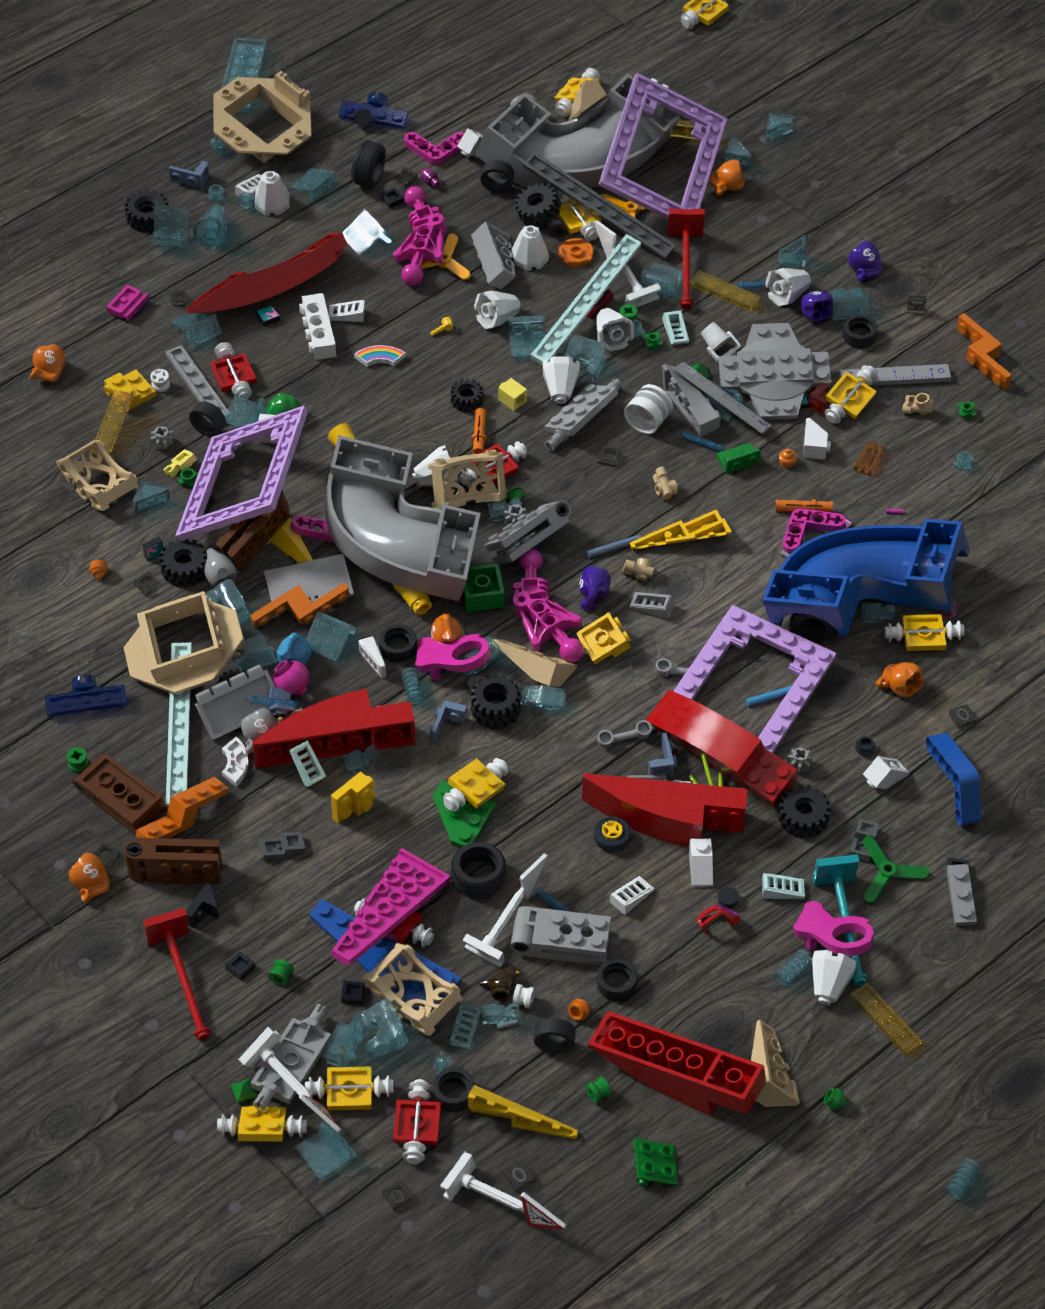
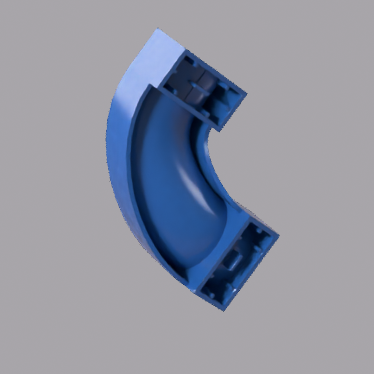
[762,519,970,636]

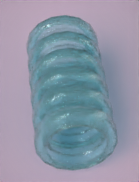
[401,667,424,705]
[775,949,812,986]
[946,1158,980,1200]

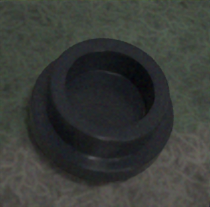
[855,736,876,756]

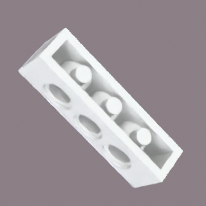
[299,293,336,360]

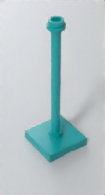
[812,854,867,986]

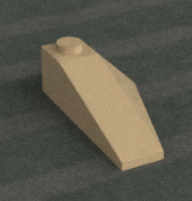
[569,78,607,121]
[492,639,577,689]
[751,1019,799,1107]

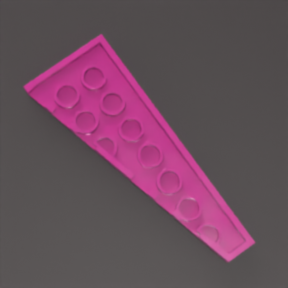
[331,848,451,967]

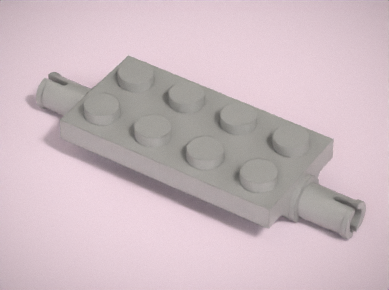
[544,378,622,451]
[251,1004,331,1111]

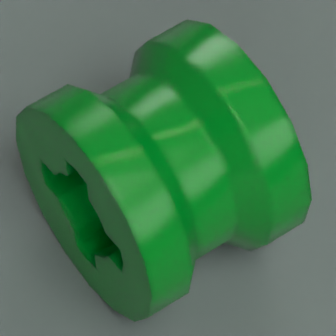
[619,304,637,325]
[66,747,88,773]
[268,959,294,986]
[586,1076,612,1104]

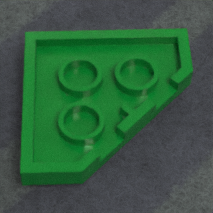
[433,780,497,848]

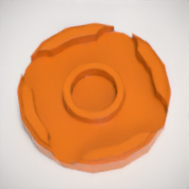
[559,238,593,267]

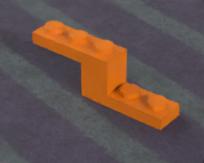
[957,313,1012,390]
[250,582,349,628]
[135,777,229,838]

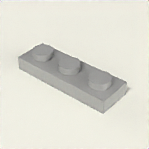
[946,864,977,926]

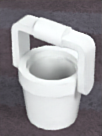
[701,322,740,363]

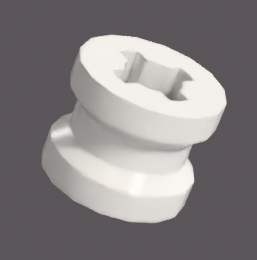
[150,369,170,392]
[513,984,535,1009]

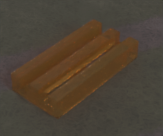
[854,441,885,476]

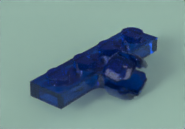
[338,91,409,129]
[45,674,127,717]

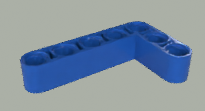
[926,732,981,826]

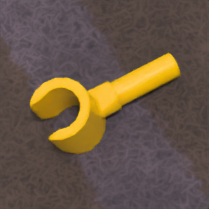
[430,317,453,336]

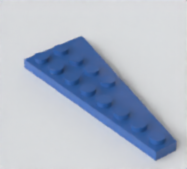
[310,899,461,1013]

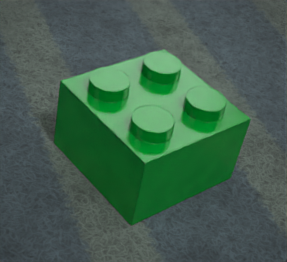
[462,563,505,613]

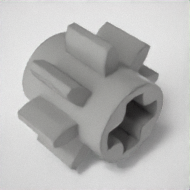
[150,426,173,449]
[504,504,526,525]
[787,747,813,773]

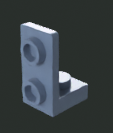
[169,161,210,189]
[267,687,295,717]
[429,700,467,743]
[648,733,677,777]

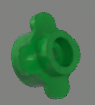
[643,332,663,349]
[957,402,977,419]
[178,468,198,487]
[506,487,527,502]

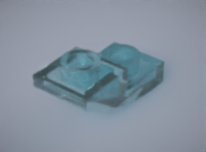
[521,685,566,710]

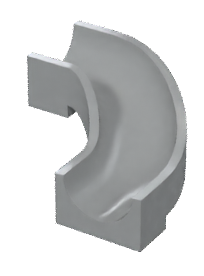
[475,73,681,192]
[324,435,480,601]

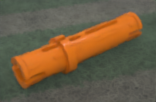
[472,408,487,454]
[775,499,833,512]

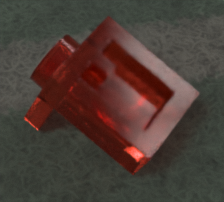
[808,382,828,415]

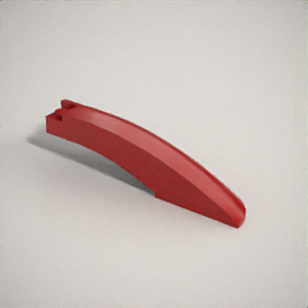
[186,232,348,314]

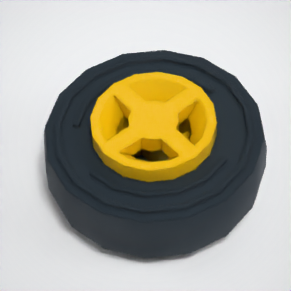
[594,816,631,852]

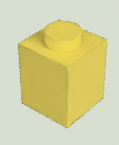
[498,378,527,411]

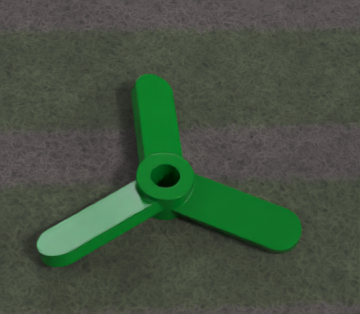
[862,836,929,904]

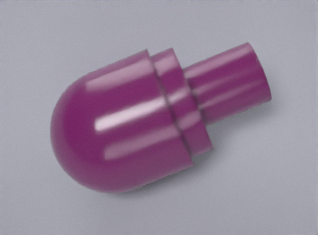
[421,168,440,187]

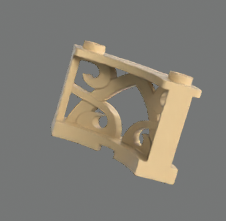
[56,440,140,511]
[428,450,508,510]
[362,943,464,1036]

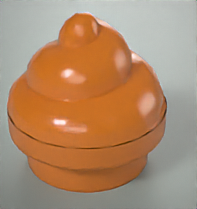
[778,449,797,468]
[89,560,108,581]
[568,999,590,1020]

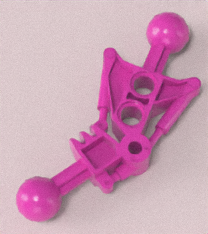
[393,186,447,286]
[513,548,584,663]

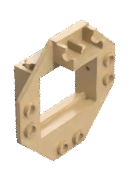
[213,71,311,163]
[124,591,245,694]

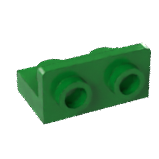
[716,443,761,473]

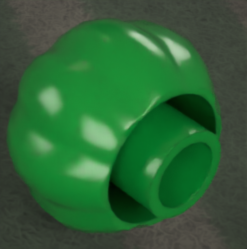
[266,393,301,415]

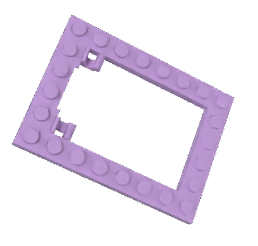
[598,73,727,220]
[175,406,308,541]
[674,605,836,753]

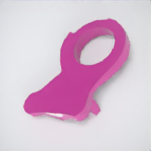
[415,634,491,681]
[793,901,874,956]

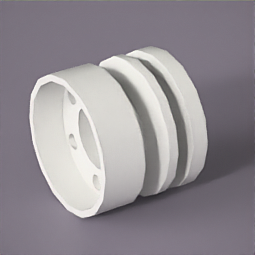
[624,384,673,434]

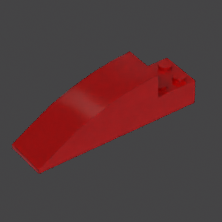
[253,688,416,769]
[646,689,799,809]
[582,773,748,847]
[588,1011,767,1116]

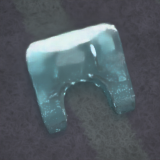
[563,335,607,380]
[205,579,250,625]
[354,999,409,1058]

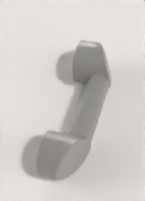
[656,658,689,677]
[597,720,652,748]

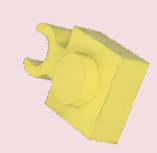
[163,449,197,478]

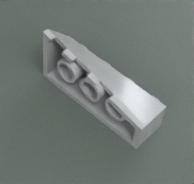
[471,221,516,290]
[662,364,721,437]

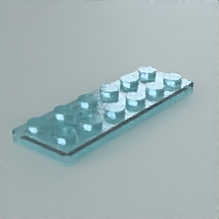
[221,38,267,112]

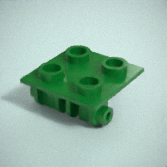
[633,1138,678,1187]

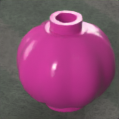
[273,660,309,696]

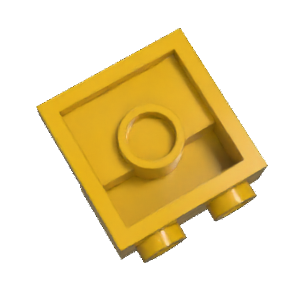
[104,370,156,412]
[576,613,631,665]
[331,771,376,823]

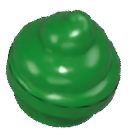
[824,1088,847,1110]

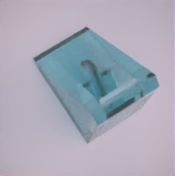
[765,113,796,143]
[725,135,752,169]
[778,234,808,267]
[133,480,171,514]

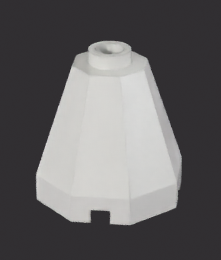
[254,171,290,215]
[511,225,549,271]
[765,268,811,306]
[474,291,520,329]
[597,308,635,351]
[543,357,580,404]
[412,445,460,487]
[812,950,856,1005]

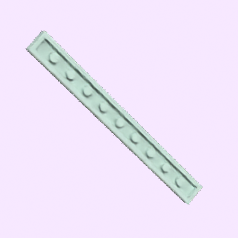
[530,234,641,366]
[166,643,192,809]

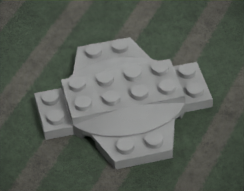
[718,323,831,420]

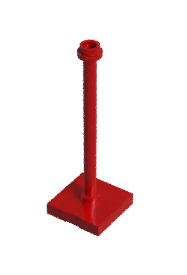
[668,208,705,310]
[143,908,210,1041]

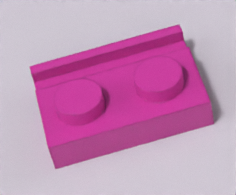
[106,285,149,321]

